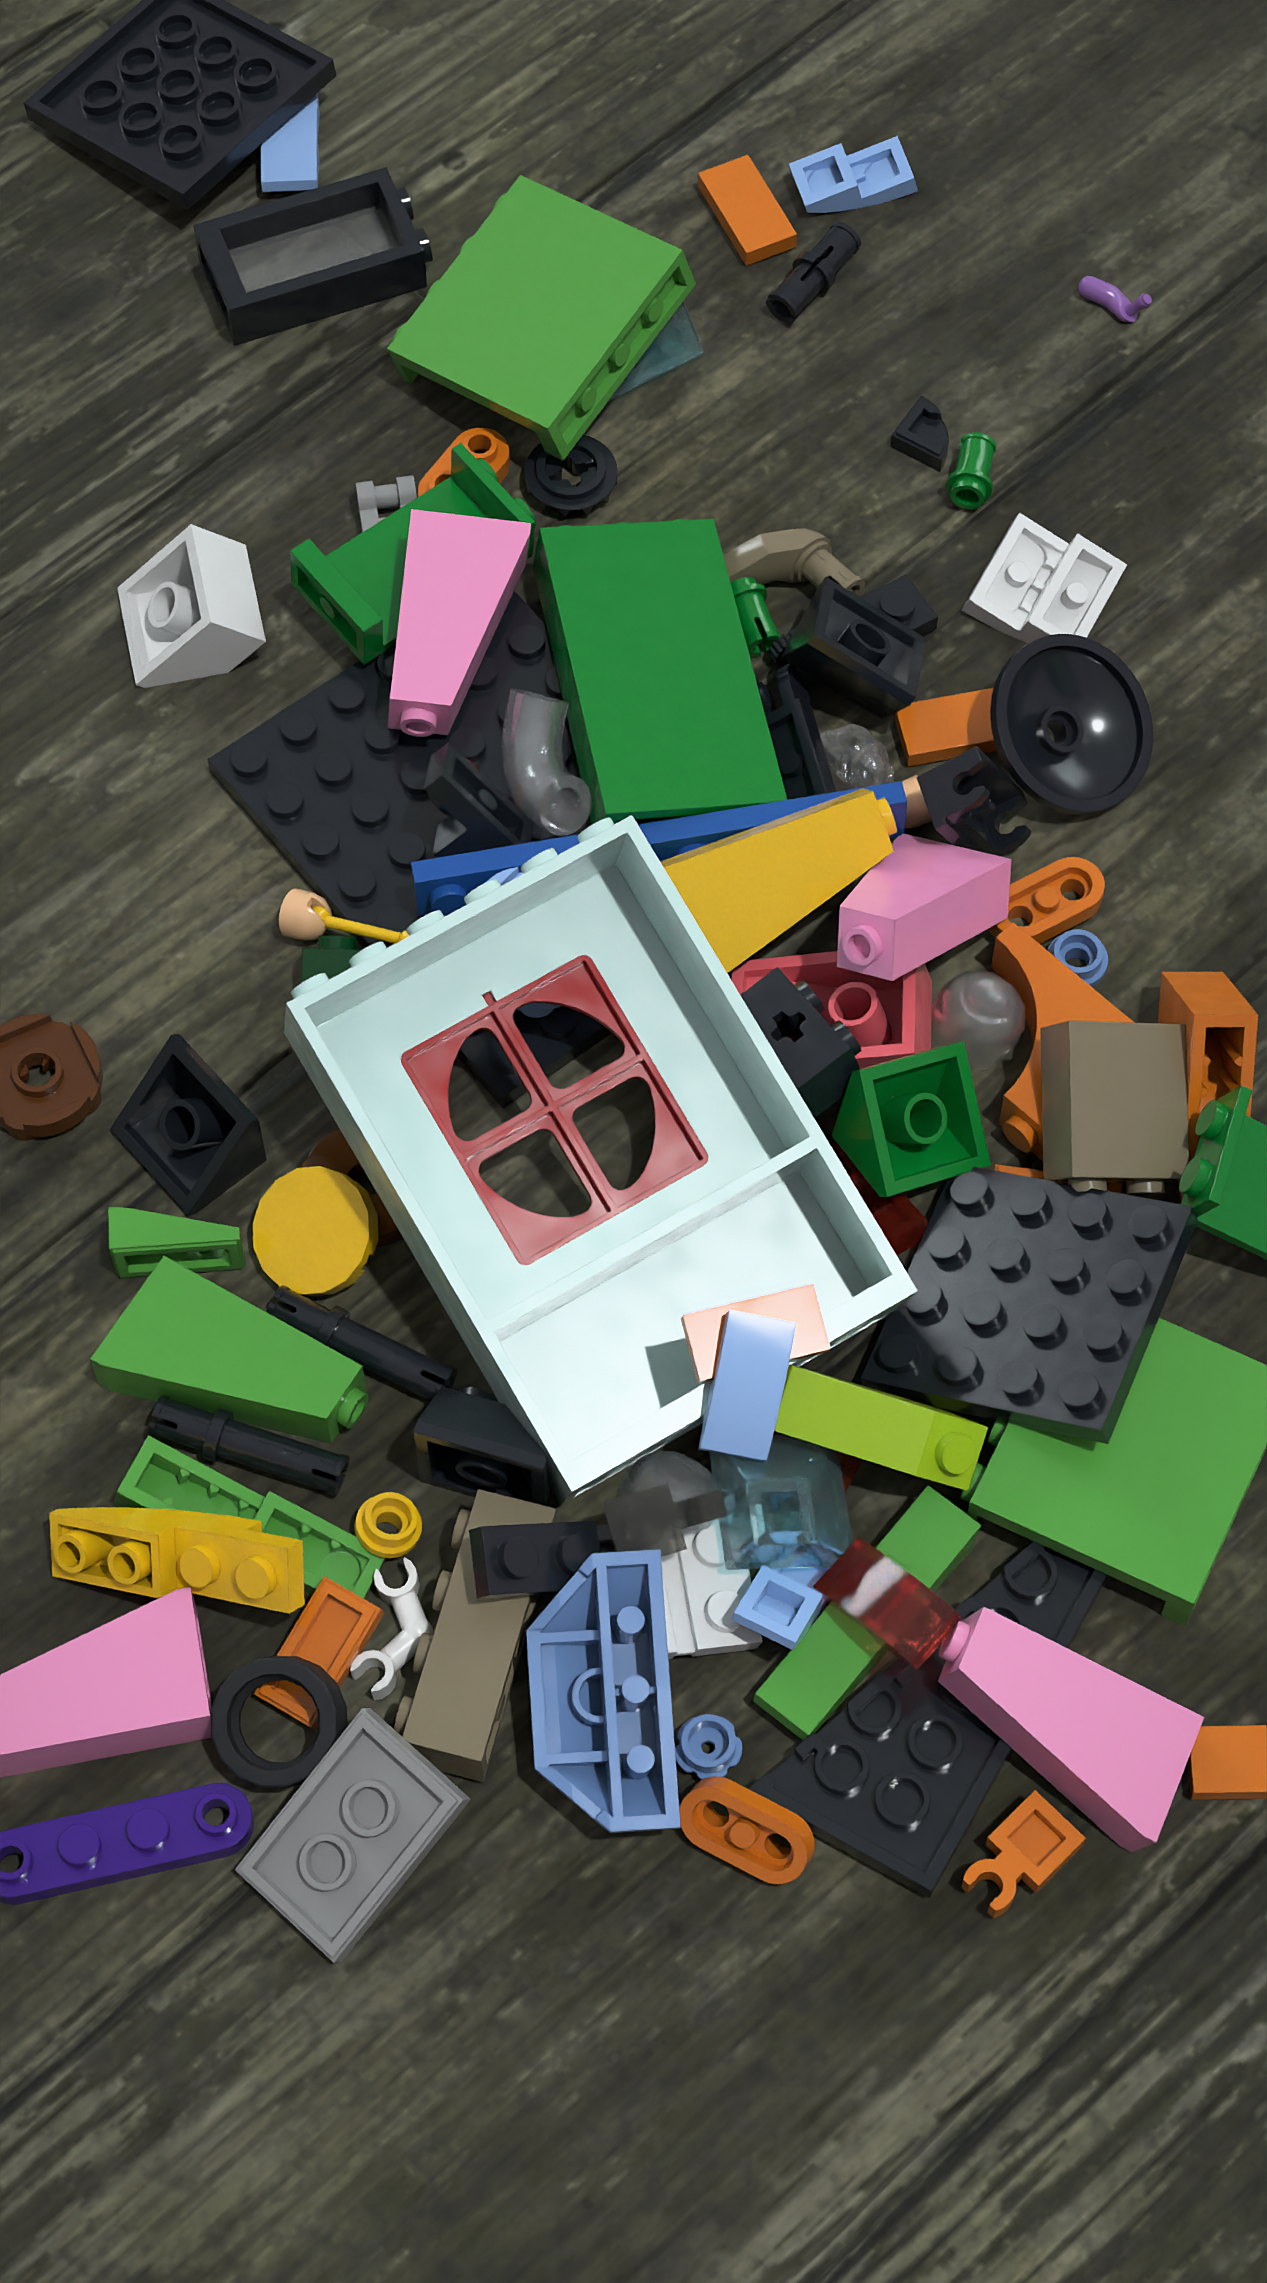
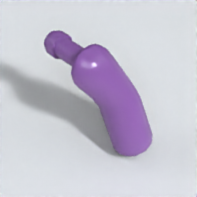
[1078,276,1152,323]

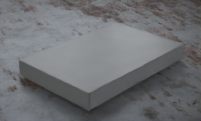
[235,1708,471,1963]

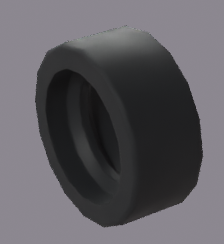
[211,1656,347,1788]

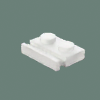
[641,1513,763,1659]

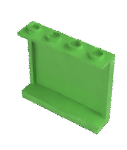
[387,175,696,460]
[960,1318,1267,1627]

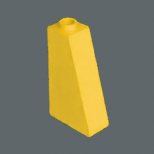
[660,788,897,973]

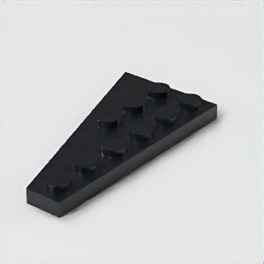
[749,1541,1109,1898]

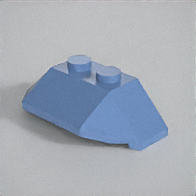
[526,1549,681,1833]

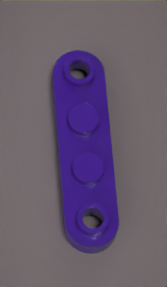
[0,1783,254,1905]

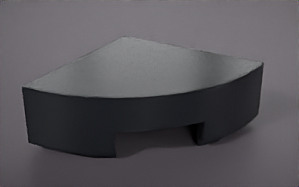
[890,395,949,472]

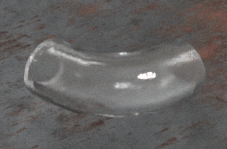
[501,688,592,836]

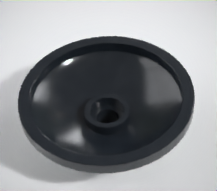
[990,634,1153,815]

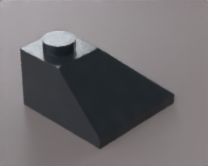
[413,1386,550,1507]

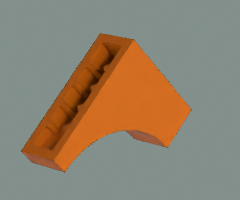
[991,922,1135,1161]
[1158,972,1258,1200]

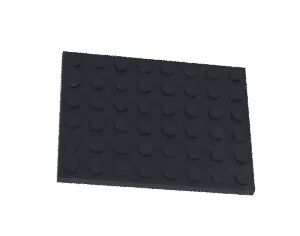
[208,591,612,1109]

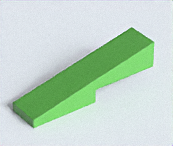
[112,1435,385,1599]
[753,1485,981,1741]

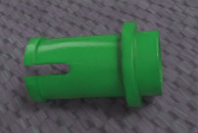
[946,432,997,509]
[731,577,781,657]

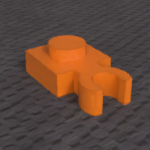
[961,1790,1086,1918]

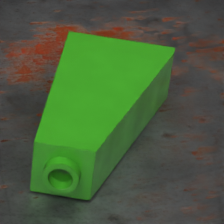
[90,1256,369,1444]

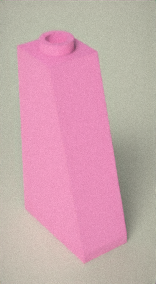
[388,509,531,737]
[837,834,1012,981]
[0,1587,212,1778]
[938,1607,1204,1852]

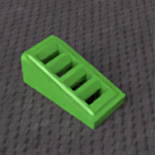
[108,1207,246,1278]

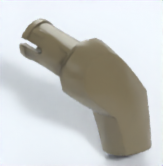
[723,528,865,596]

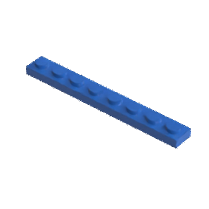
[411,781,907,916]

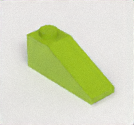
[774,1364,988,1491]

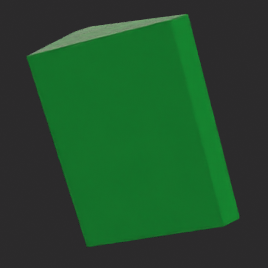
[832,1041,991,1197]

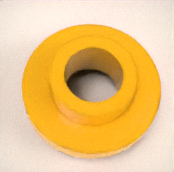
[355,1492,422,1558]

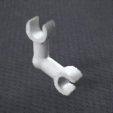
[350,1557,434,1701]

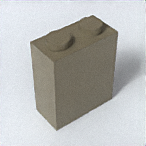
[1040,1021,1189,1195]

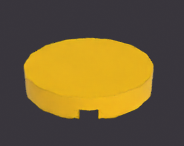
[253,1166,378,1296]

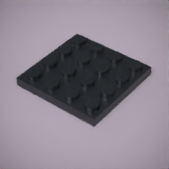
[23,0,337,210]
[861,1167,1198,1444]

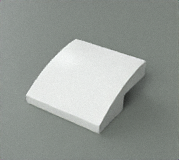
[962,513,1127,644]

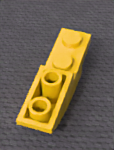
[49,1507,305,1614]

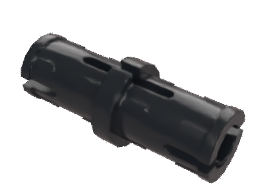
[766,222,861,324]

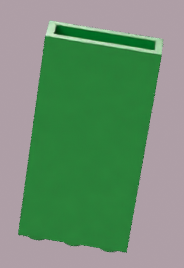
[533,519,787,825]

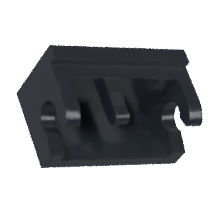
[916,746,1031,856]

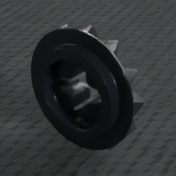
[524,435,618,518]

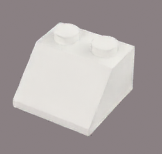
[117,524,266,688]

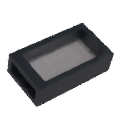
[193,167,433,346]

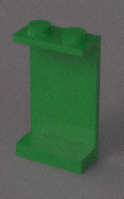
[290,443,536,665]
[1179,1085,1267,1260]

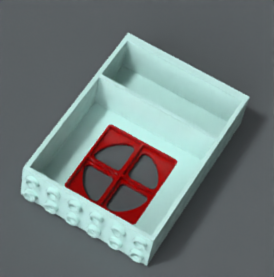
[284,815,918,1506]

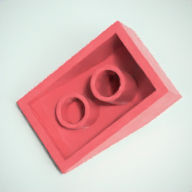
[731,951,932,1069]

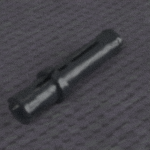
[266,1285,457,1401]
[148,1395,350,1496]

